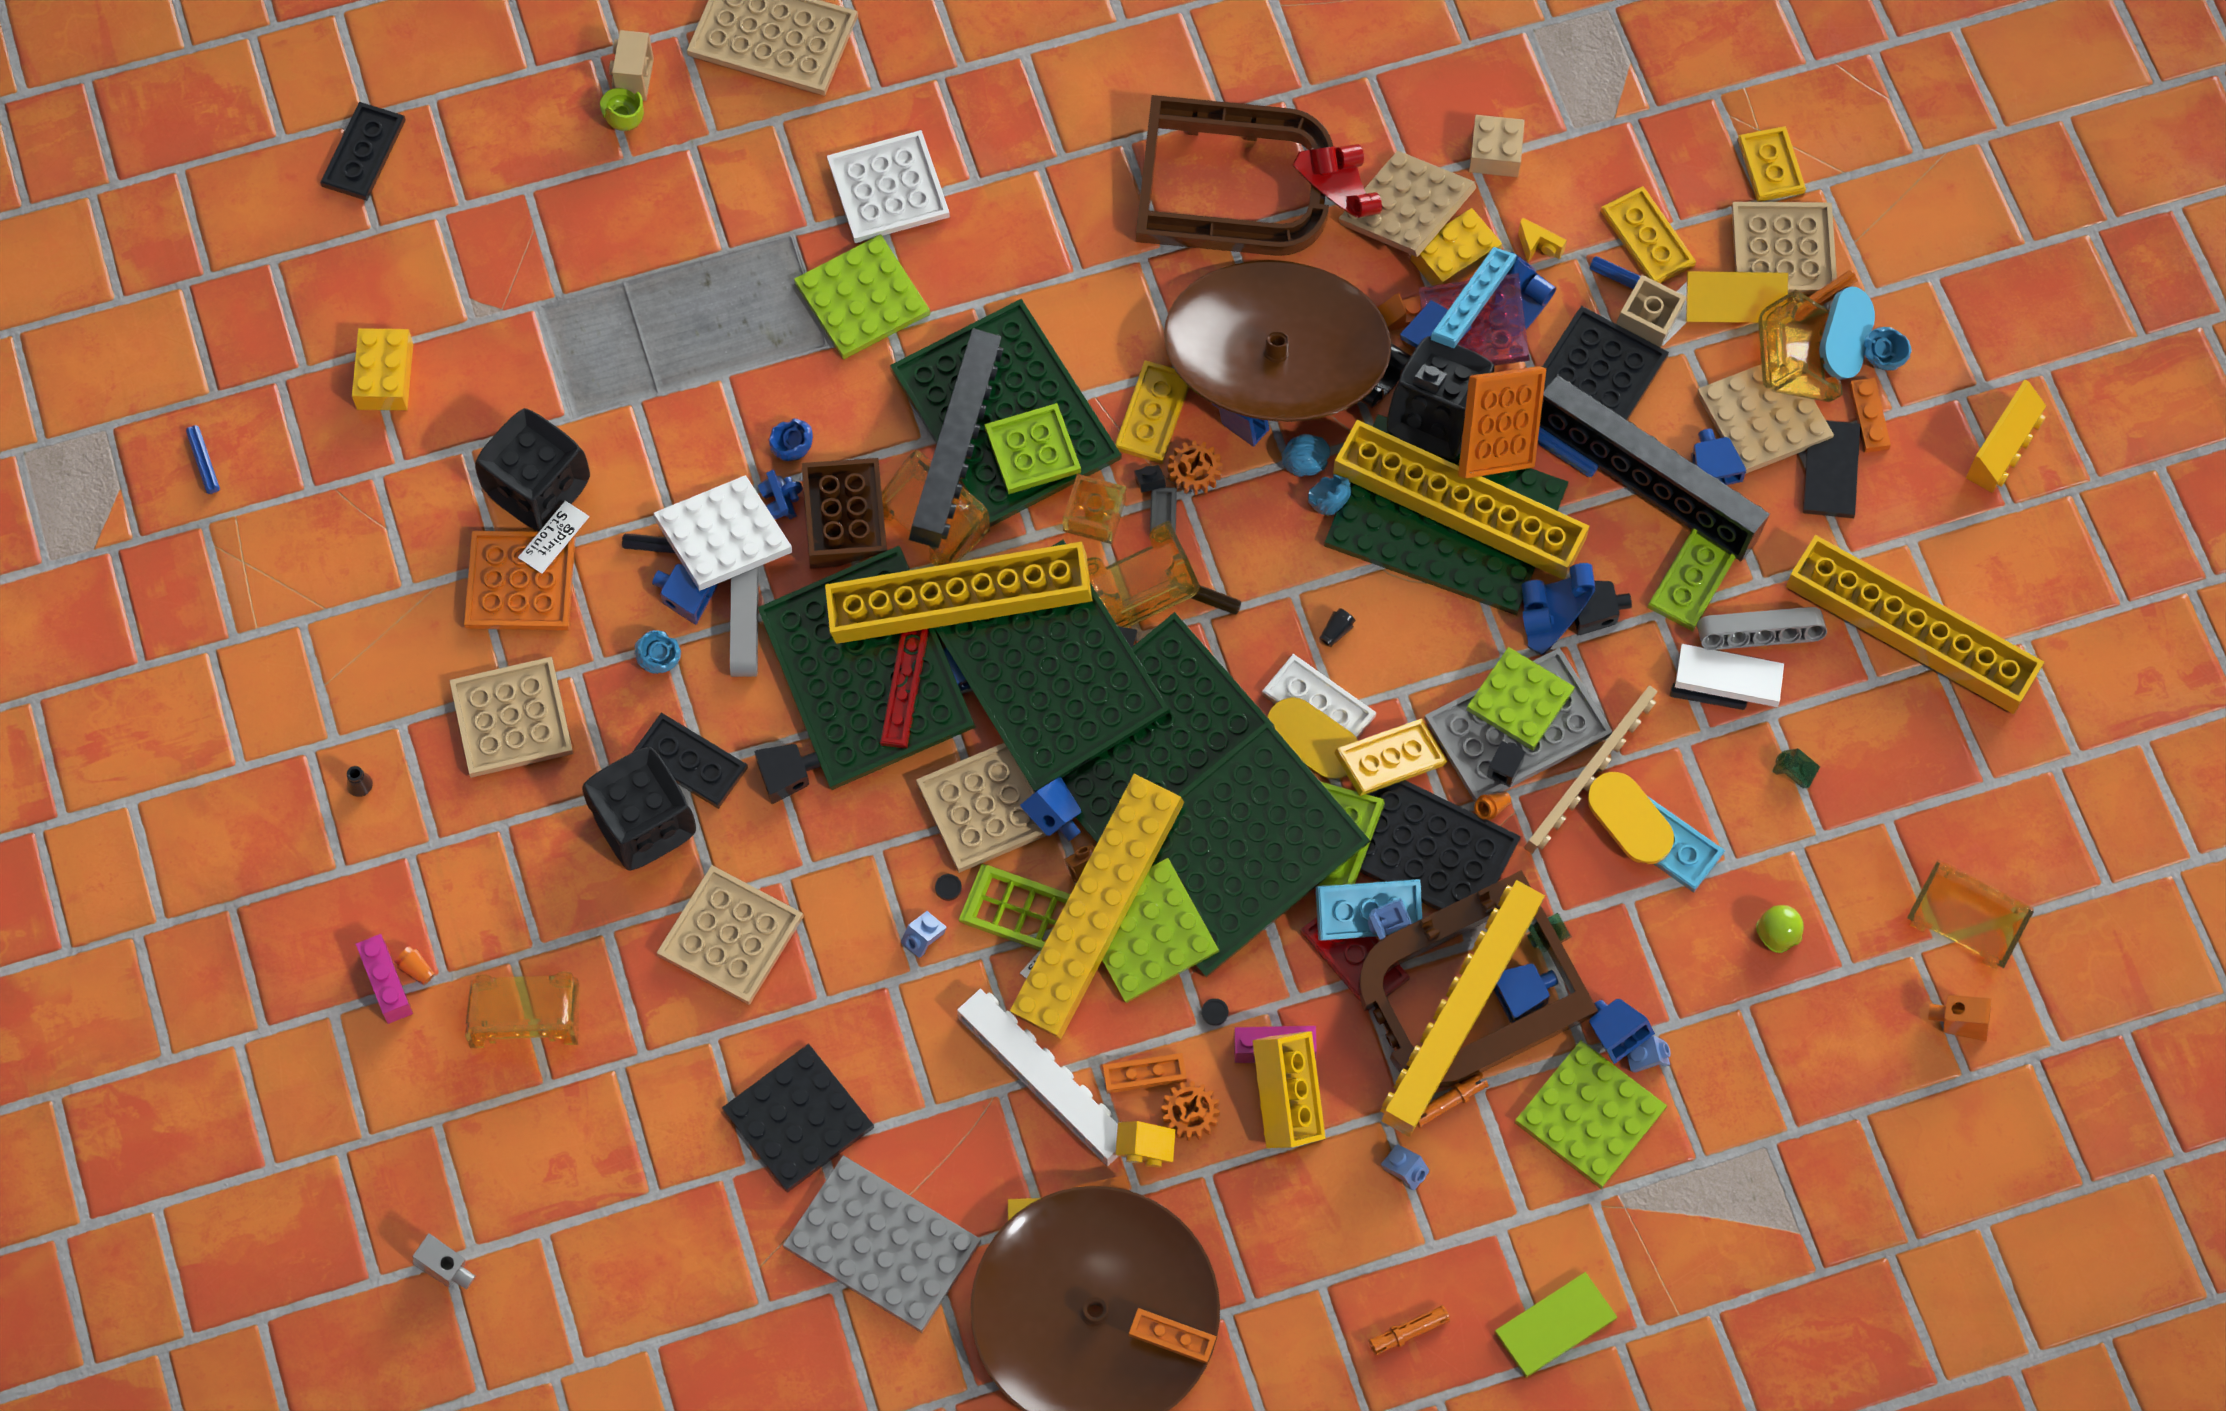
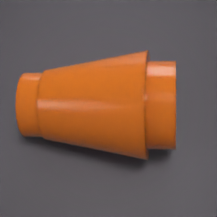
[1474,791,1511,820]
[395,946,435,985]

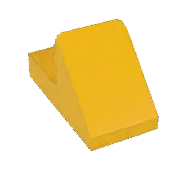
[1518,218,1567,262]

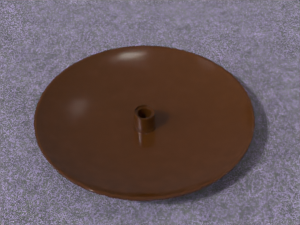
[1164,260,1391,422]
[971,1186,1220,1411]

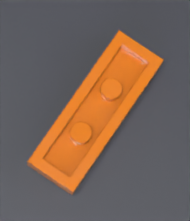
[1849,378,1891,453]
[1103,1053,1187,1094]
[1128,1308,1217,1364]

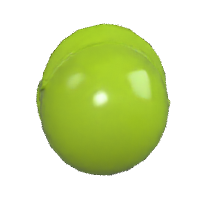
[600,88,644,131]
[1756,905,1804,953]

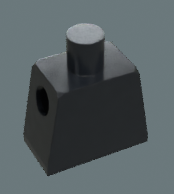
[1575,581,1632,635]
[754,744,820,804]

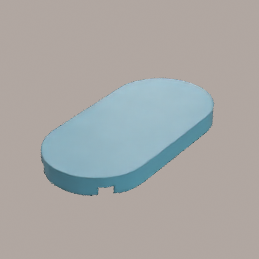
[1819,287,1875,380]

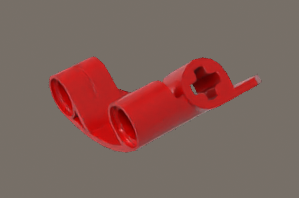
[1292,144,1382,218]

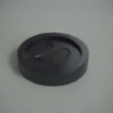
[935,874,962,901]
[1202,998,1228,1026]

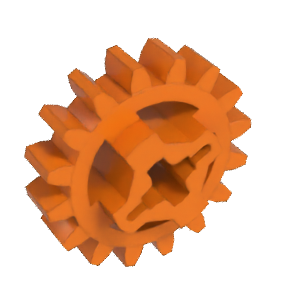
[1167,440,1223,495]
[1161,1081,1220,1141]

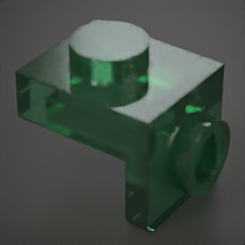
[1772,748,1820,789]
[1527,913,1572,953]

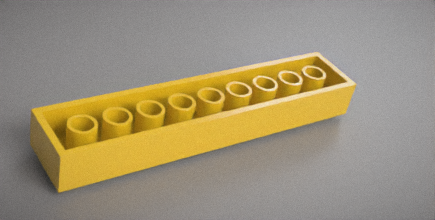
[1333,420,1589,580]
[1786,535,2044,714]
[825,542,1092,644]
[1010,774,1184,1039]
[1380,880,1545,1137]

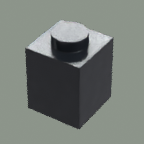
[1486,741,1526,787]

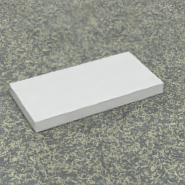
[1675,644,1784,707]
[1262,654,1376,739]

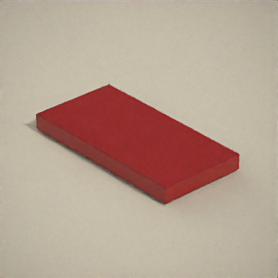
[1300,917,1410,1011]

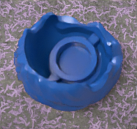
[769,418,813,461]

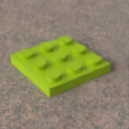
[985,403,1081,494]
[1466,647,1575,751]

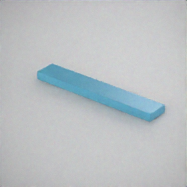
[1431,247,1516,348]

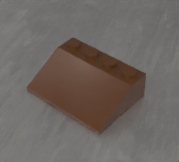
[802,458,887,569]

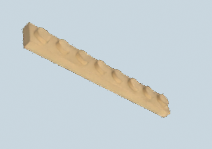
[1524,685,1658,854]

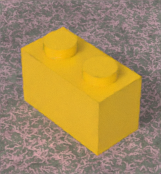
[1115,1121,1175,1167]

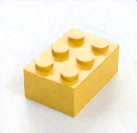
[1410,208,1502,296]
[352,328,413,411]

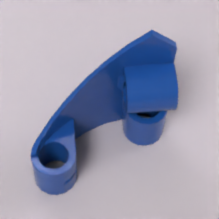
[1490,252,1556,347]
[1521,563,1595,655]

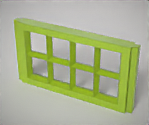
[959,864,1071,951]

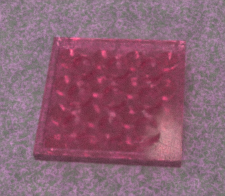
[1419,273,1530,366]

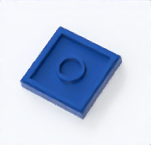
[1400,300,1472,348]

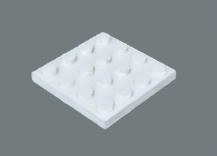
[827,130,950,243]
[654,475,792,591]

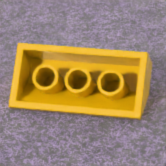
[1966,380,2046,493]
[1252,1031,1326,1148]

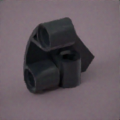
[1361,341,1411,408]

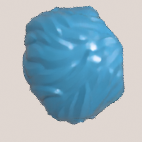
[1864,327,1912,371]
[1282,434,1331,477]
[1308,474,1351,516]
[635,630,681,674]

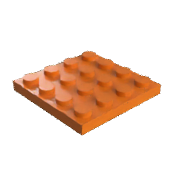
[1458,366,1547,479]
[464,531,576,630]

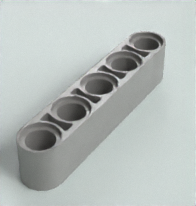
[730,567,759,677]
[1697,607,1827,650]

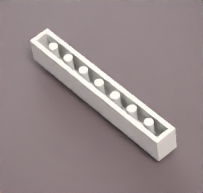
[957,988,1118,1167]

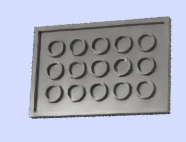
[1424,648,1613,802]
[783,1155,981,1333]

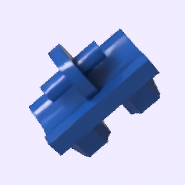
[758,470,803,520]

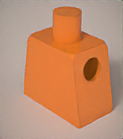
[1928,995,1992,1041]

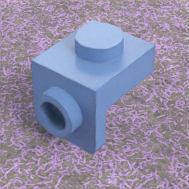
[1368,898,1412,940]
[901,911,947,958]
[1627,1036,1671,1073]
[1381,1144,1429,1191]

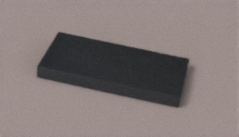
[320,102,406,201]
[1803,420,1860,519]
[633,712,748,809]

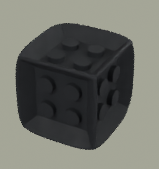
[1387,336,1495,459]
[475,408,590,531]
[582,747,696,871]

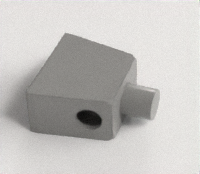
[413,1233,476,1290]

